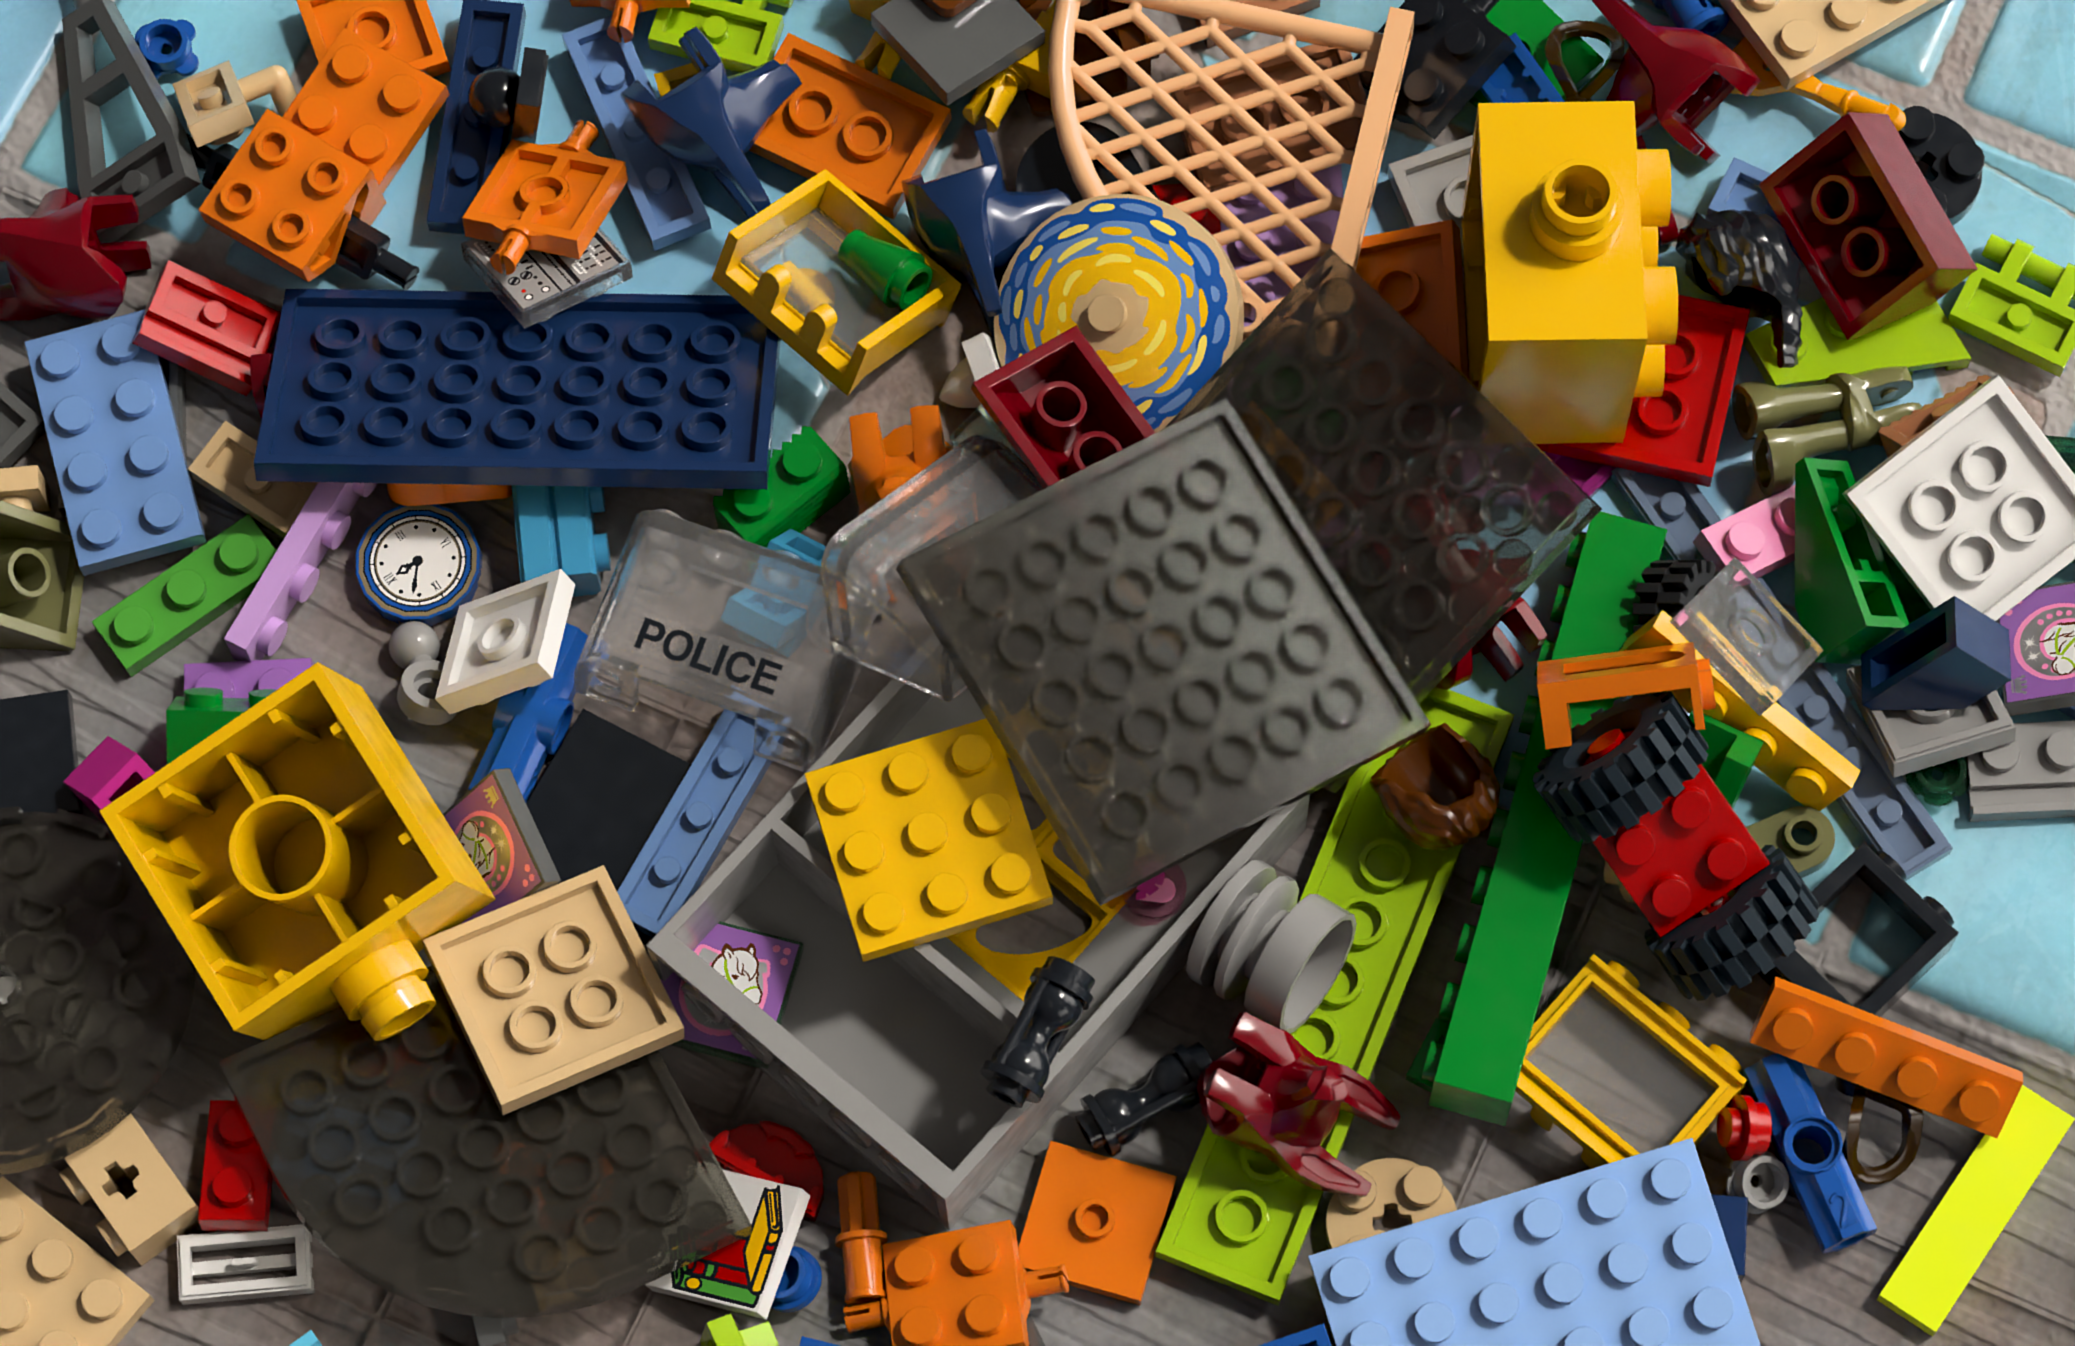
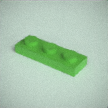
[91,514,276,677]

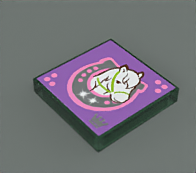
[659,921,804,1069]

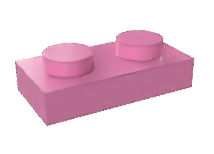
[1693,485,1795,593]

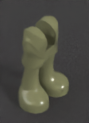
[1732,366,1923,496]

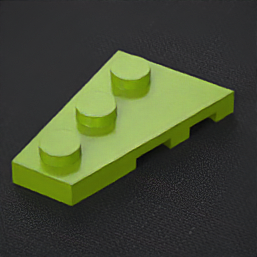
[1743,297,1972,388]

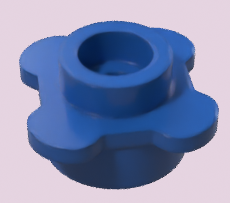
[135,19,199,80]

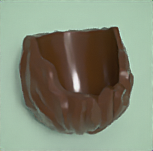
[1370,723,1500,850]

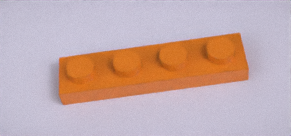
[1750,976,2023,1138]

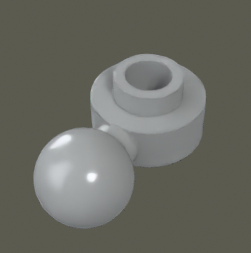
[389,621,458,725]

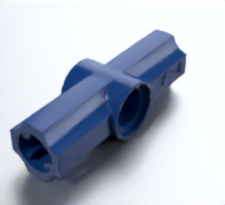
[468,623,597,803]
[1742,1053,1877,1254]

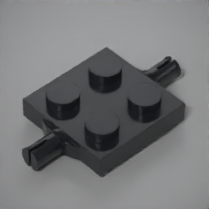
[1353,0,1516,140]

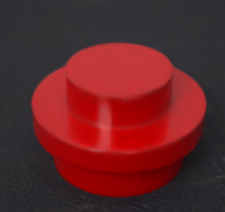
[1717,1094,1772,1161]

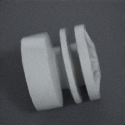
[1186,860,1357,1034]

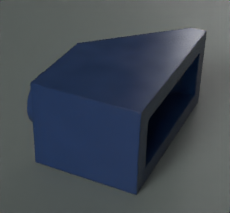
[1861,596,2011,710]

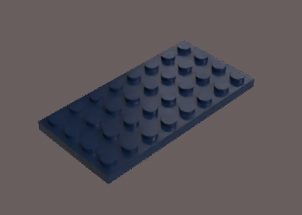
[254,289,781,489]

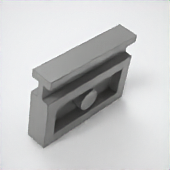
[1963,720,2075,822]

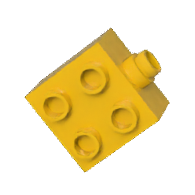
[1461,101,1678,445]
[99,662,496,1045]

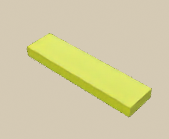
[1876,1085,2075,1337]

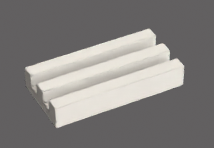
[177,1224,314,1305]

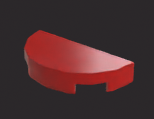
[702,1121,824,1222]

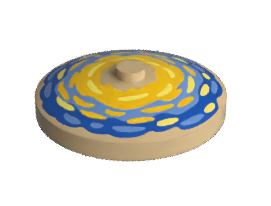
[994,194,1244,439]

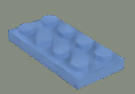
[25,309,207,576]

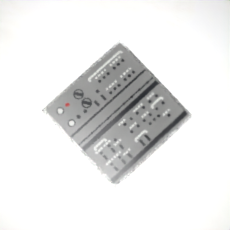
[461,227,633,328]

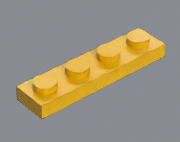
[1620,610,1860,811]

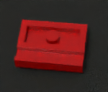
[132,260,281,396]

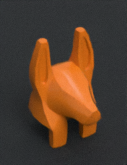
[847,405,976,613]

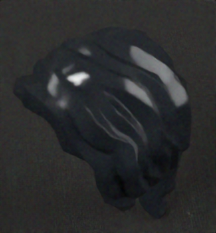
[1675,209,1803,368]

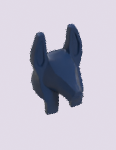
[620,27,802,219]
[901,129,1073,339]

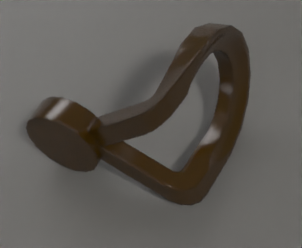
[1545,20,1624,102]
[1835,1076,1924,1185]

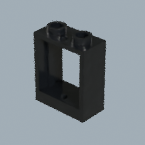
[1757,842,1959,1017]

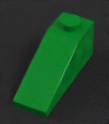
[1795,457,1909,665]

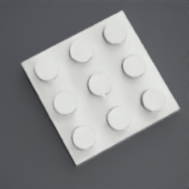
[1842,375,2075,621]

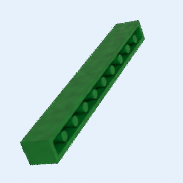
[1421,510,1667,1126]

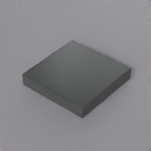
[871,0,1045,106]

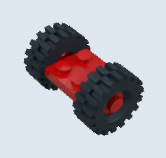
[1533,691,1819,1001]

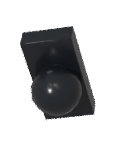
[468,47,549,144]

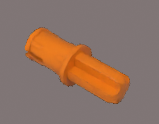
[835,1171,887,1305]

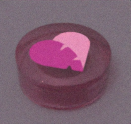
[1122,855,1187,922]

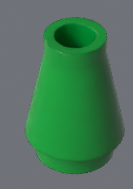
[838,229,933,310]

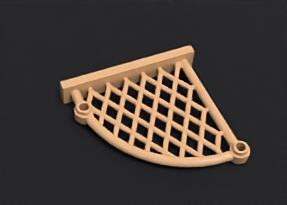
[1048,0,1415,381]

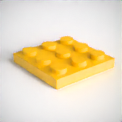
[804,716,1053,962]

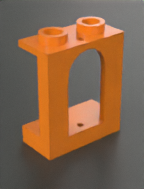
[1537,642,1716,749]

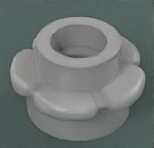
[1725,1150,1789,1214]

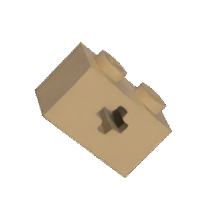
[57,1102,200,1266]

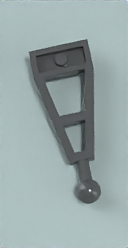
[62,0,201,243]

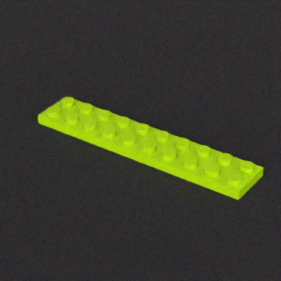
[1155,671,1515,1306]

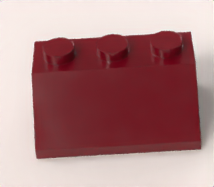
[1759,112,1978,340]
[971,326,1187,540]

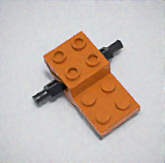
[186,27,450,290]

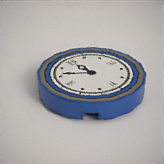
[355,504,482,626]

